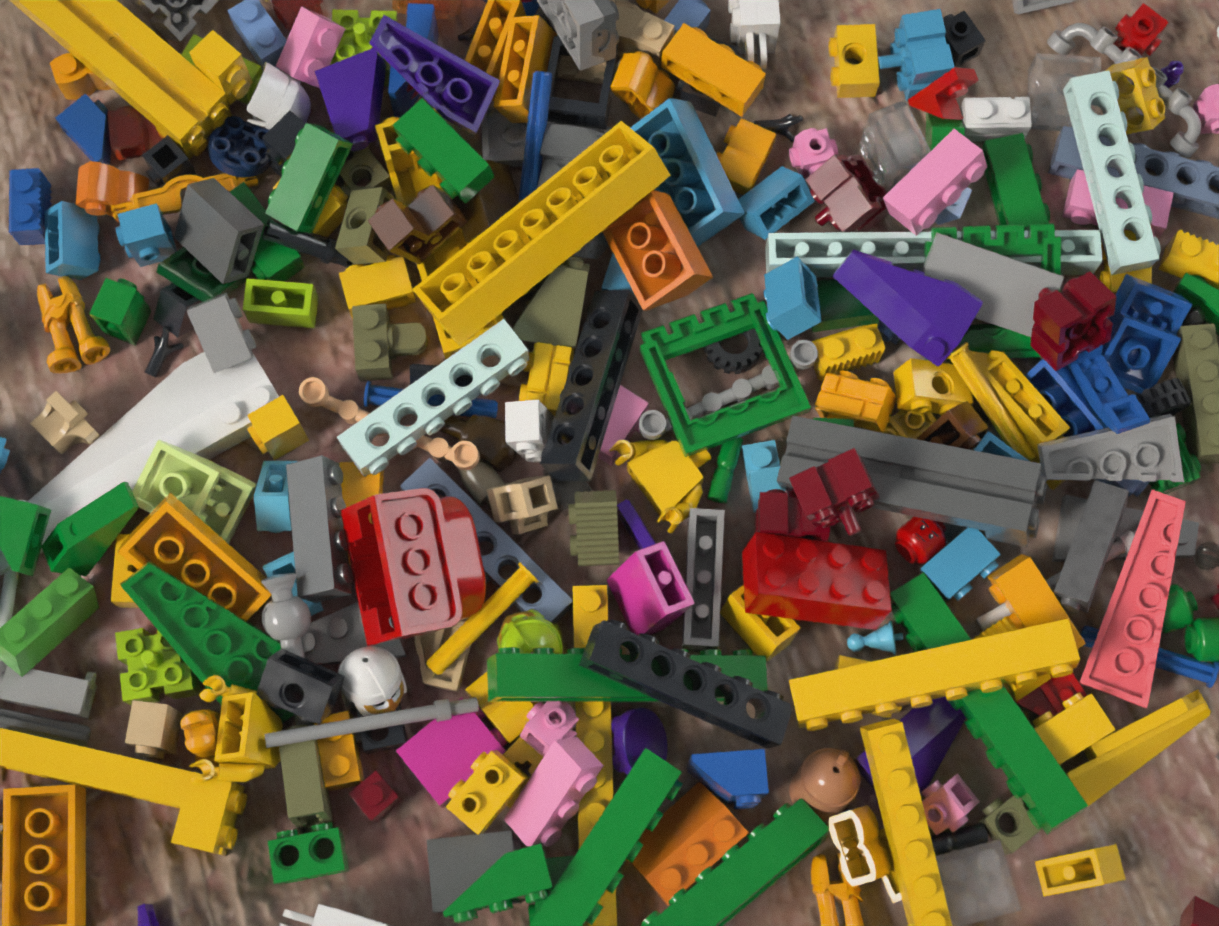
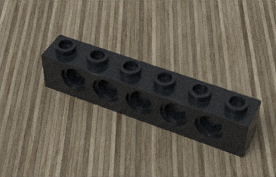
[540,290,643,481]
[579,619,794,749]

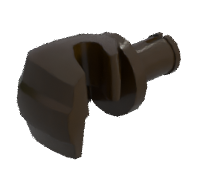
[439,414,517,472]

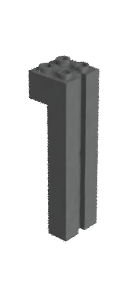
[777,416,1047,547]

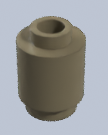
[459,458,505,507]

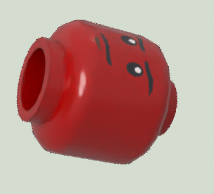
[895,516,947,564]

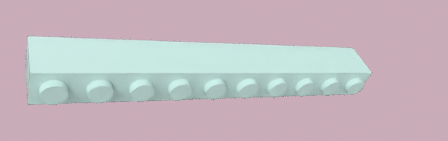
[765,230,1102,277]

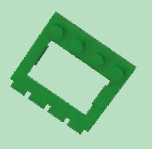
[924,223,1061,361]
[639,293,811,458]

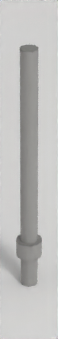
[264,697,479,748]

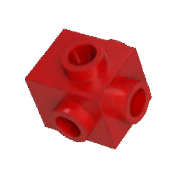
[1113,3,1169,57]

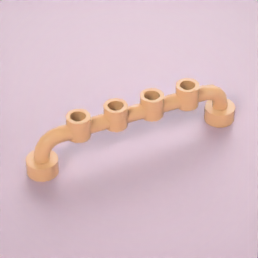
[299,377,480,470]

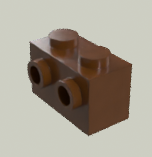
[916,401,988,450]

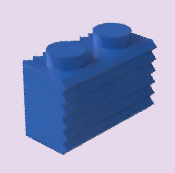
[9,168,52,245]

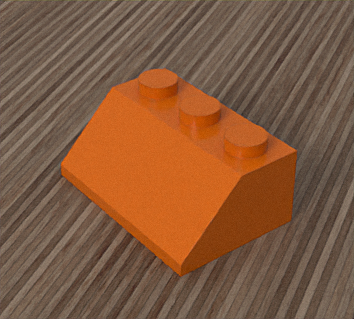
[603,190,713,311]
[629,782,749,906]

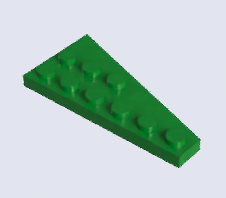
[120,561,311,724]

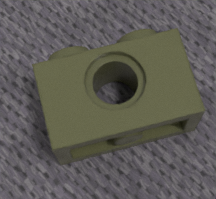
[335,187,399,265]

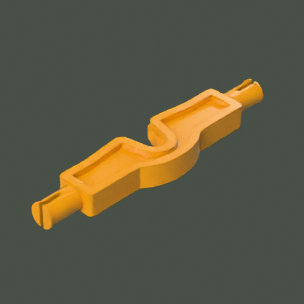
[111,173,258,219]

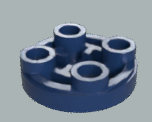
[208,116,272,178]

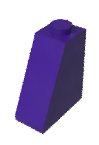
[315,48,386,151]

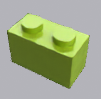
[242,279,319,328]

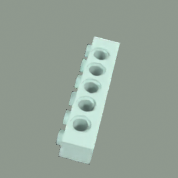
[1063,71,1161,275]
[337,319,529,477]

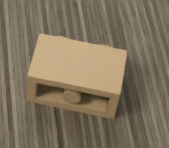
[125,700,182,759]

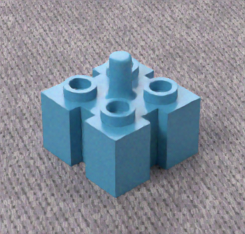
[878,9,954,102]

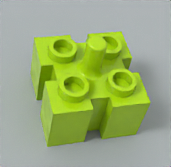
[330,9,399,87]
[115,628,201,706]

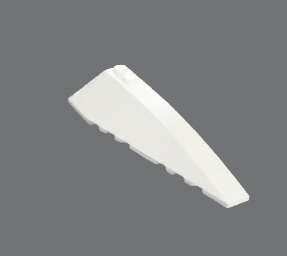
[0,352,279,576]

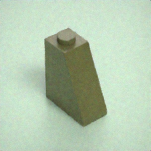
[512,256,590,349]
[279,725,335,830]

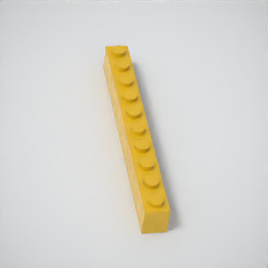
[573,585,617,926]

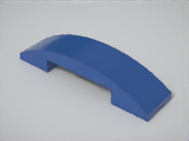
[1068,345,1150,434]

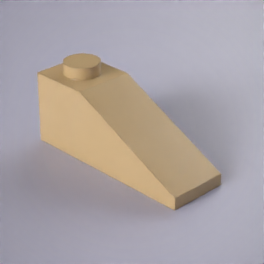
[616,6,675,69]

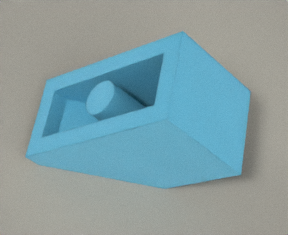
[254,461,297,533]

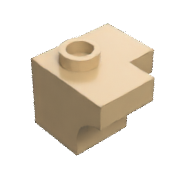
[30,391,100,454]
[486,475,558,534]

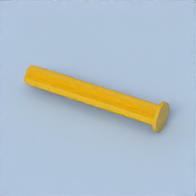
[946,342,1036,461]
[426,562,539,675]

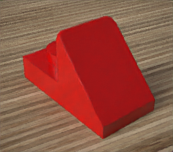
[908,67,979,120]

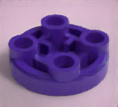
[611,708,668,775]

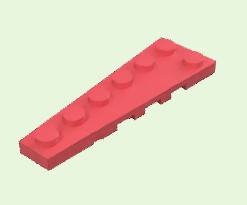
[1079,490,1186,709]

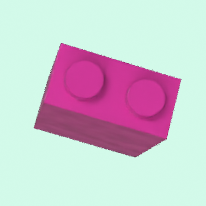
[606,541,695,635]
[396,697,508,808]

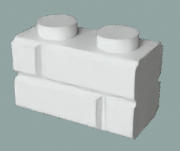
[960,97,1031,142]

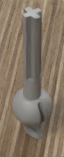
[261,573,315,726]

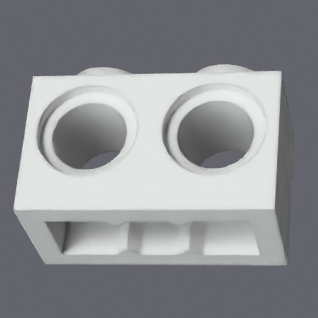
[505,400,555,462]

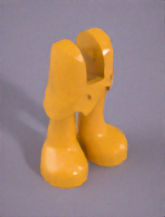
[37,275,110,374]
[180,709,220,771]
[811,852,865,926]

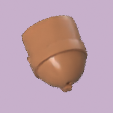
[789,748,860,822]

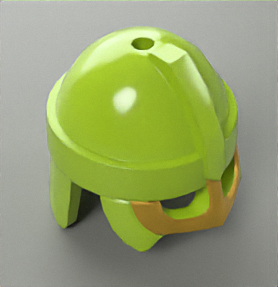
[497,609,563,654]

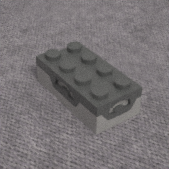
[537,0,619,71]

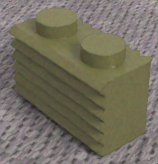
[568,490,619,566]

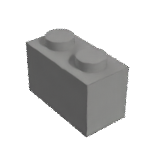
[186,292,256,373]

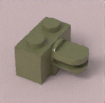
[352,304,428,382]

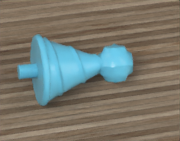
[847,621,903,655]

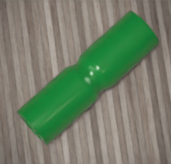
[707,437,743,504]

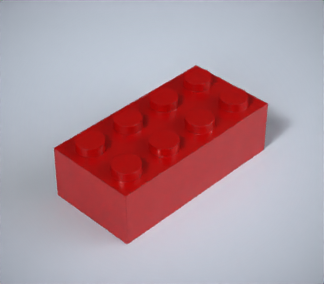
[742,532,892,630]

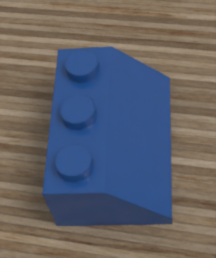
[1024,359,1109,437]
[687,749,769,810]

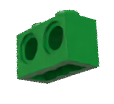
[268,822,349,885]

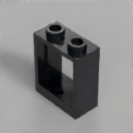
[547,36,619,130]

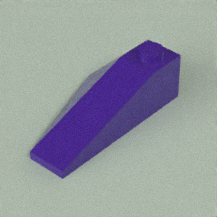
[369,15,500,135]
[833,250,983,367]
[853,697,966,795]

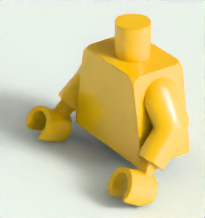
[609,439,711,533]
[189,675,283,784]

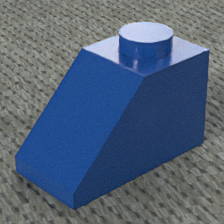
[55,94,114,165]

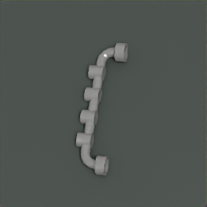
[1047,23,1201,158]
[639,340,818,440]

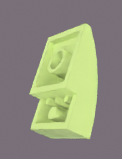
[132,440,257,544]

